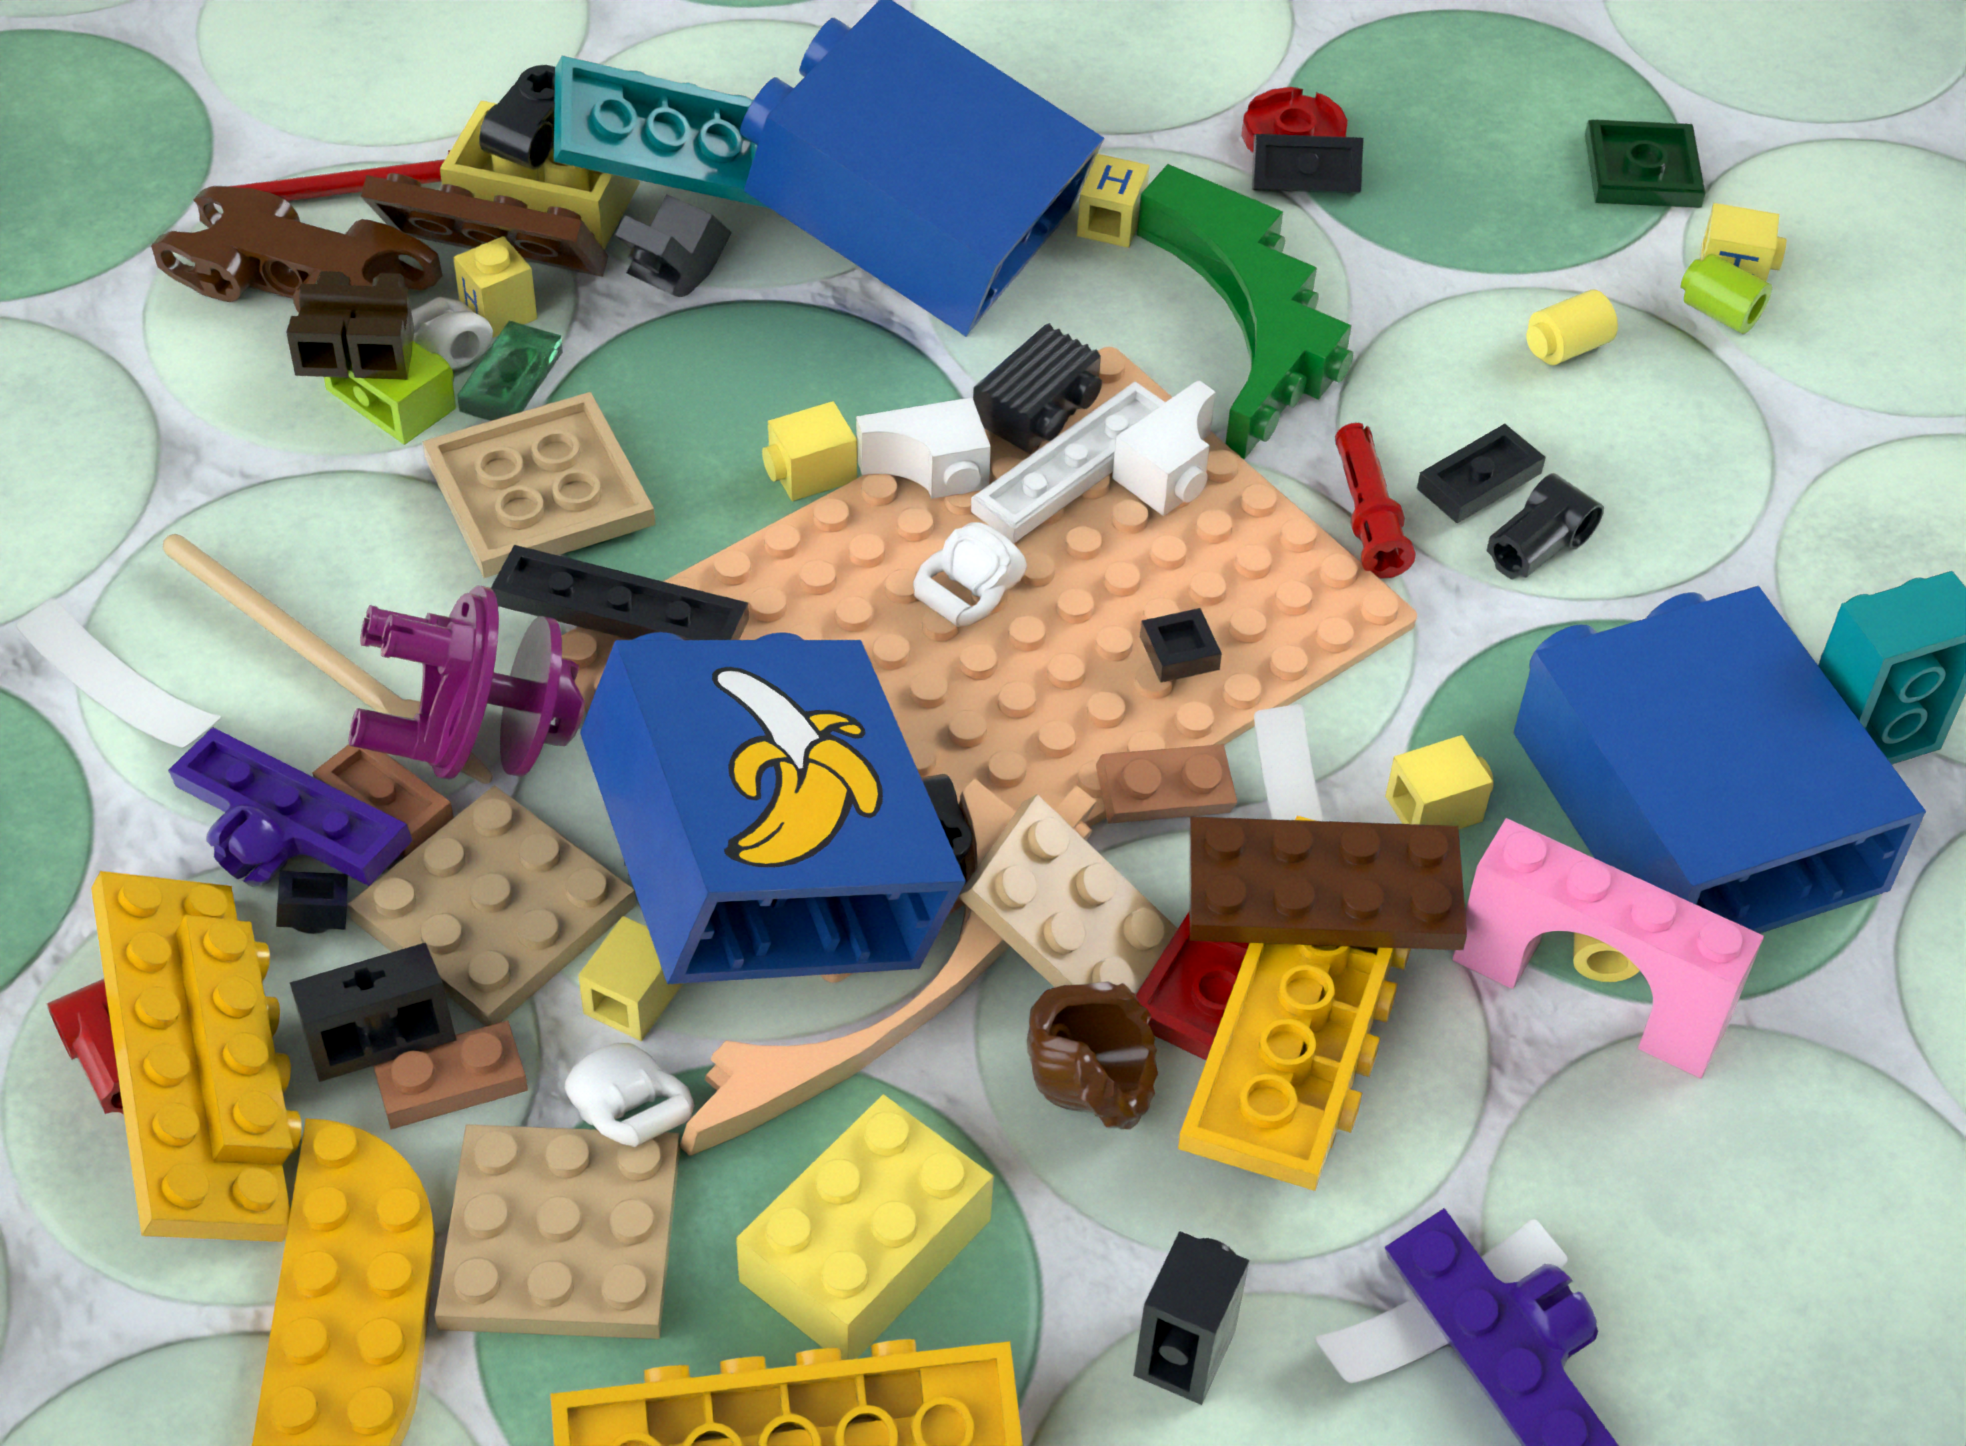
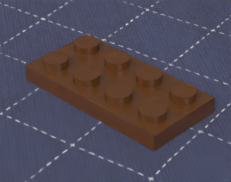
[361,173,609,277]
[1189,816,1467,951]

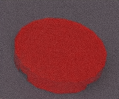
[1241,87,1348,153]

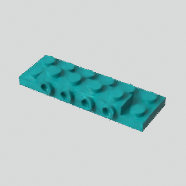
[554,55,769,208]

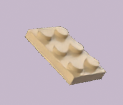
[958,794,1178,995]

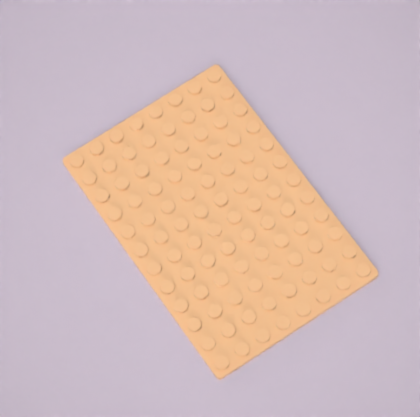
[561,347,1417,983]

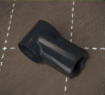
[1486,473,1604,580]

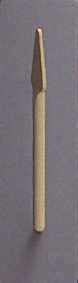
[163,534,492,784]

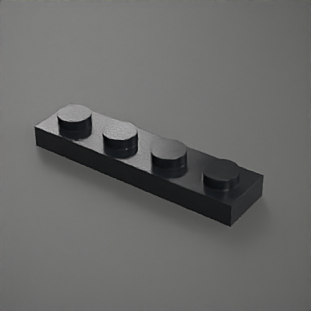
[491,545,749,640]

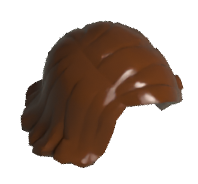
[1027,981,1158,1129]

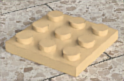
[422,392,655,578]
[348,785,636,1026]
[435,1124,680,1339]

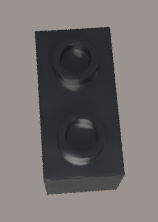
[289,942,457,1082]

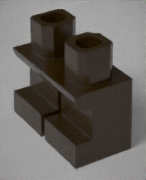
[286,271,415,380]

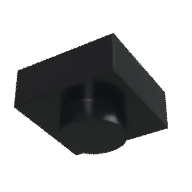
[1140,608,1222,683]
[276,871,348,934]

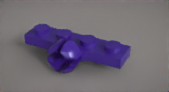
[168,727,413,887]
[1384,1208,1619,1446]

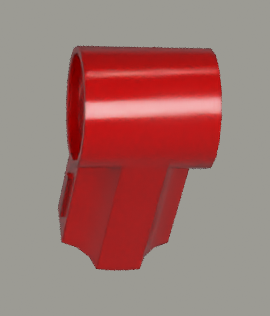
[46,979,124,1114]

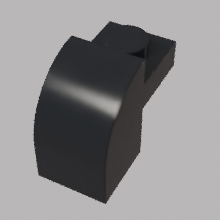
[615,194,732,297]

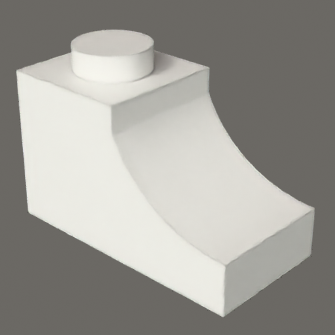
[1112,380,1216,516]
[856,397,991,499]

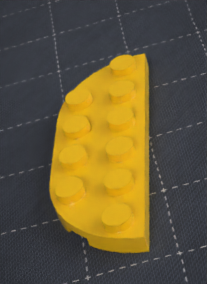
[252,1118,437,1446]

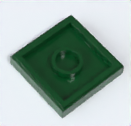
[1585,119,1706,208]

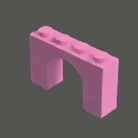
[1452,818,1764,1079]

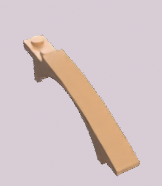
[680,778,1097,1156]

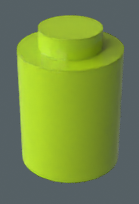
[1680,254,1772,334]

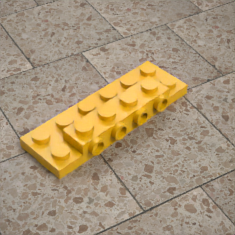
[1178,815,1411,1191]
[91,871,302,1242]
[550,1339,1023,1446]

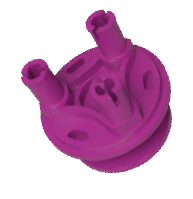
[348,586,585,780]

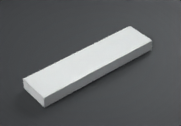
[971,382,1165,543]

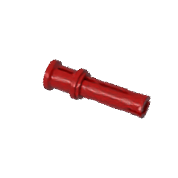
[1335,422,1416,579]

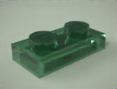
[457,321,563,421]

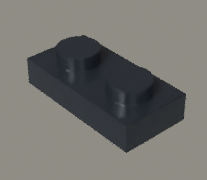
[1252,134,1364,193]
[1417,424,1546,523]

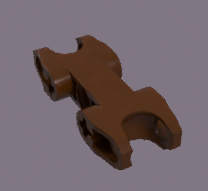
[151,186,443,313]

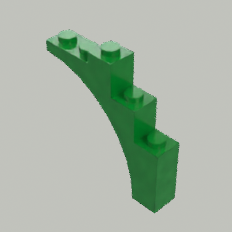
[1137,164,1353,459]

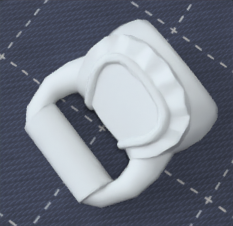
[411,297,493,371]
[913,522,1027,627]
[565,1043,695,1147]

